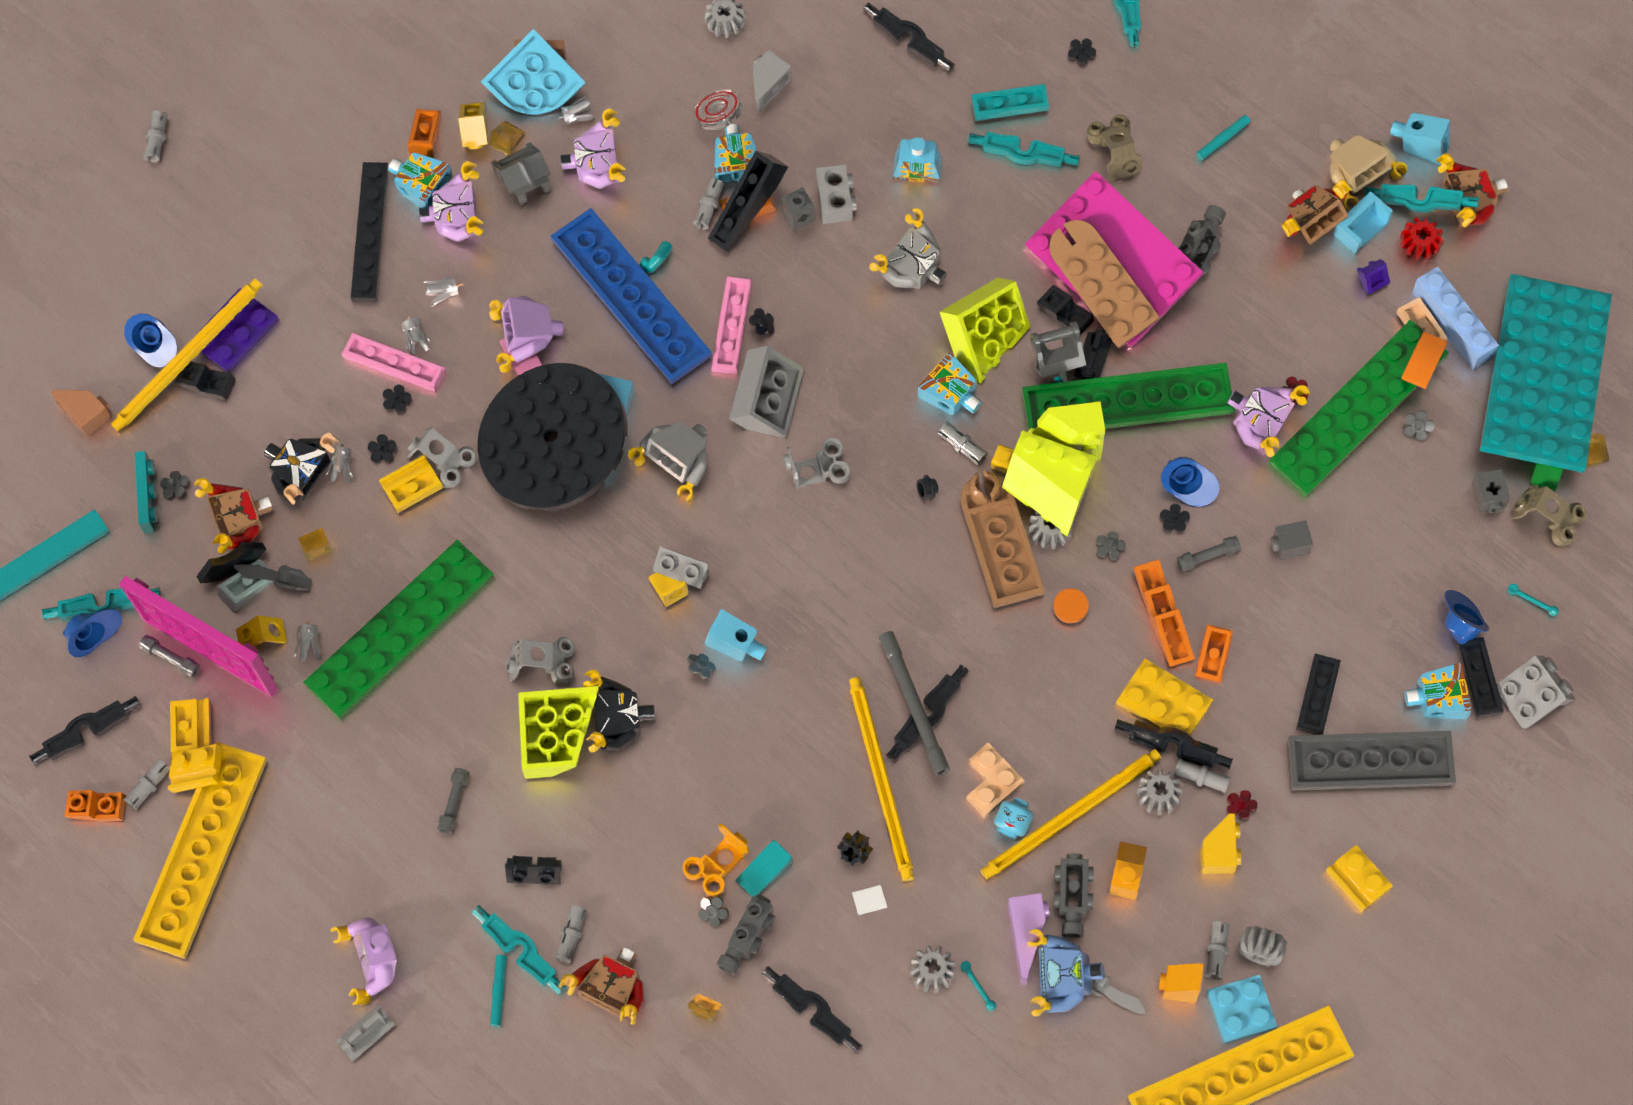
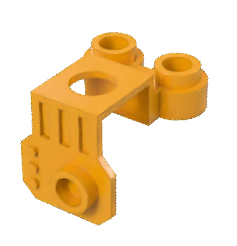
[683,824,749,898]

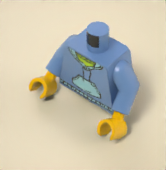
[1026,929,1105,1017]

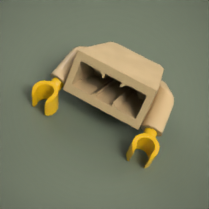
[1329,135,1407,213]

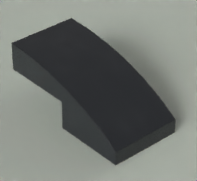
[1037,285,1094,335]
[175,361,236,401]

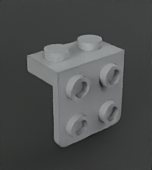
[1497,655,1575,728]

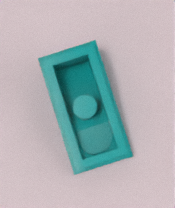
[735,840,793,897]

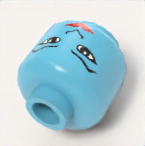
[994,797,1034,840]

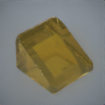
[489,121,526,156]
[1586,433,1610,466]
[298,528,332,561]
[688,994,722,1023]

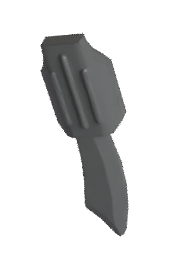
[234,564,312,591]

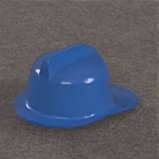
[124,313,177,368]
[1161,456,1219,507]
[1444,590,1489,645]
[63,609,122,657]

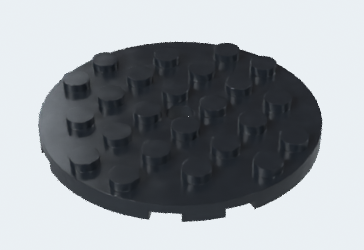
[478,363,628,511]

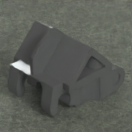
[490,142,552,205]
[1030,321,1086,383]

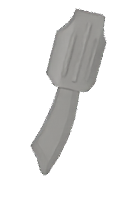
[1091,974,1146,1015]

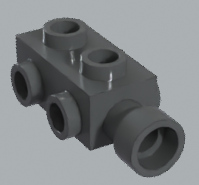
[1178,205,1226,274]
[1054,853,1094,938]
[716,894,776,975]

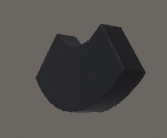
[196,542,267,584]

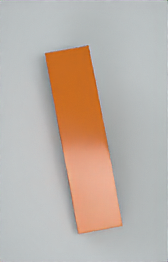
[1133,559,1195,667]

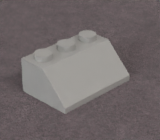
[729,346,804,437]

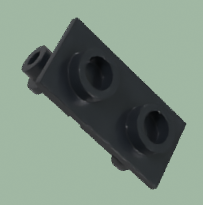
[1073,328,1112,380]
[505,855,562,885]

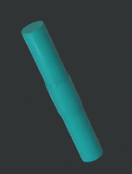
[1196,114,1251,161]
[490,954,507,1027]

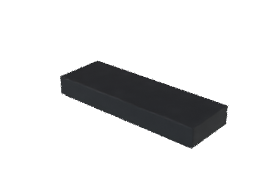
[1456,637,1504,719]
[1296,653,1341,735]

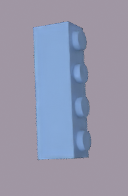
[1412,267,1499,370]

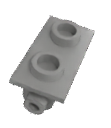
[652,546,710,589]
[336,1004,396,1062]

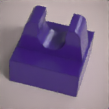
[1357,259,1390,294]

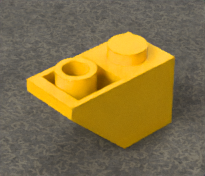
[1201,814,1241,874]

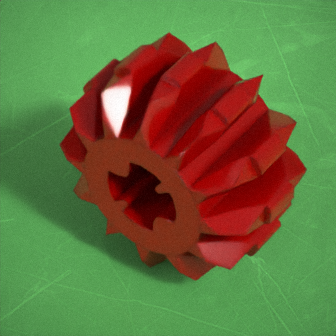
[1400,217,1444,260]

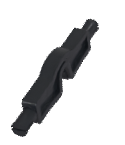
[863,2,955,72]
[886,664,969,762]
[29,696,141,766]
[1114,719,1233,769]
[761,966,863,1054]

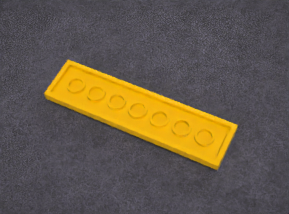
[133,741,267,959]
[1127,1006,1354,1105]

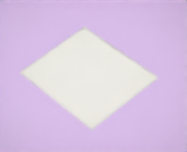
[852,885,887,915]

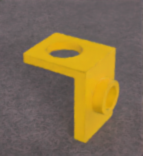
[649,572,689,607]
[236,615,287,647]

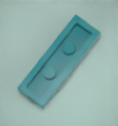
[971,84,1049,121]
[135,451,158,533]

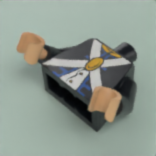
[264,433,339,505]

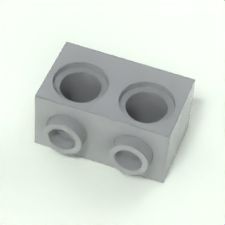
[816,164,857,224]

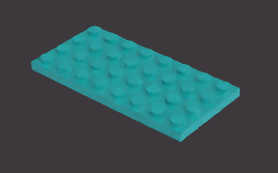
[1480,273,1612,473]

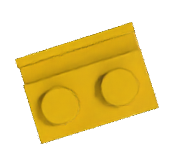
[379,455,443,513]
[170,698,212,754]
[168,744,222,793]
[1326,845,1393,912]

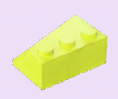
[518,686,599,779]

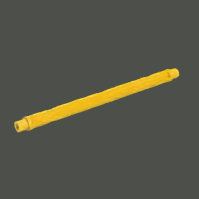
[111,278,263,432]
[849,677,914,882]
[980,749,1161,880]

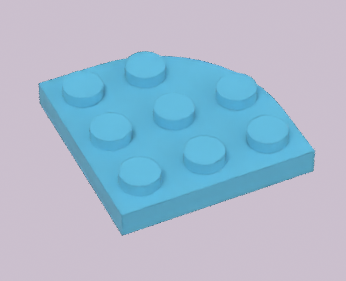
[481,29,586,115]

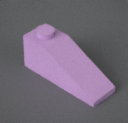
[1008,893,1050,984]

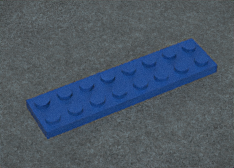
[551,208,712,385]

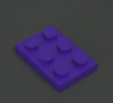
[200,288,279,373]

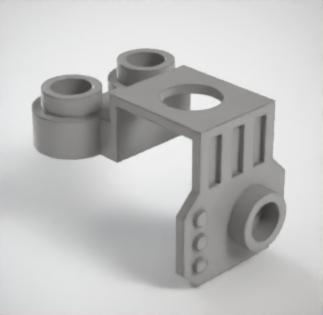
[407,427,476,488]
[783,438,850,488]
[506,637,575,685]

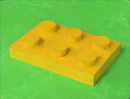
[1116,658,1213,736]

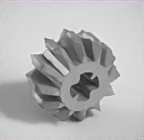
[704,0,746,39]
[1028,511,1073,550]
[1136,768,1183,815]
[1238,926,1287,966]
[910,945,956,993]

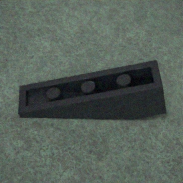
[708,151,789,251]

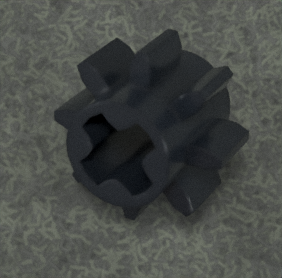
[837,830,873,866]

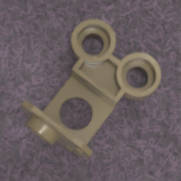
[1087,114,1142,181]
[1513,485,1587,546]

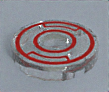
[693,89,743,131]

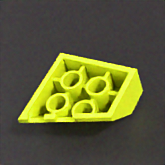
[940,278,1031,384]
[1028,402,1105,463]
[1002,430,1096,536]

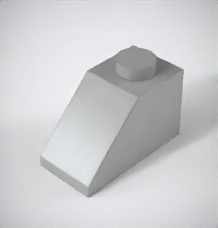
[753,50,792,112]

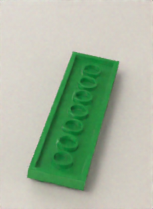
[1268,319,1449,497]
[1022,362,1235,431]
[303,539,494,720]

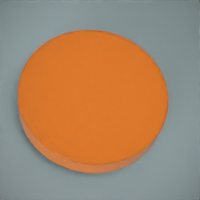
[1053,588,1089,623]

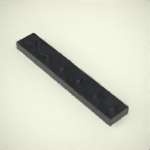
[350,162,389,302]

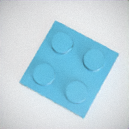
[1206,975,1278,1045]

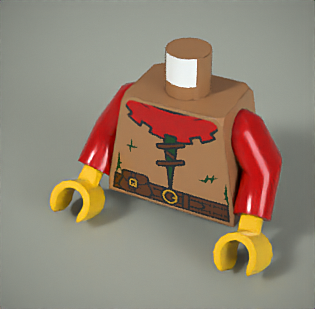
[1436,153,1508,227]
[1281,179,1352,245]
[194,478,274,554]
[559,947,644,1025]

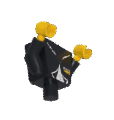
[583,670,655,752]

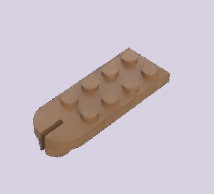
[1049,220,1160,349]
[961,470,1045,608]

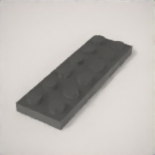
[1288,731,1456,791]

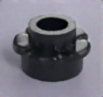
[916,475,939,500]

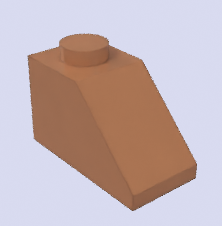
[50,390,112,437]

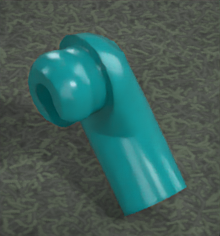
[640,241,673,273]

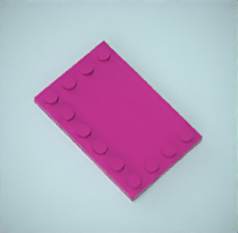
[1025,171,1204,348]
[119,576,278,697]

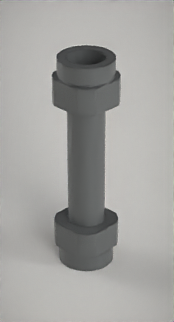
[1177,536,1241,572]
[139,635,200,678]
[437,768,470,834]

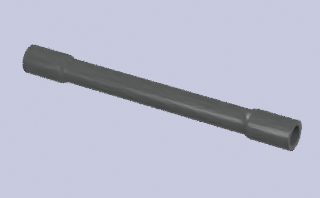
[879,631,950,776]

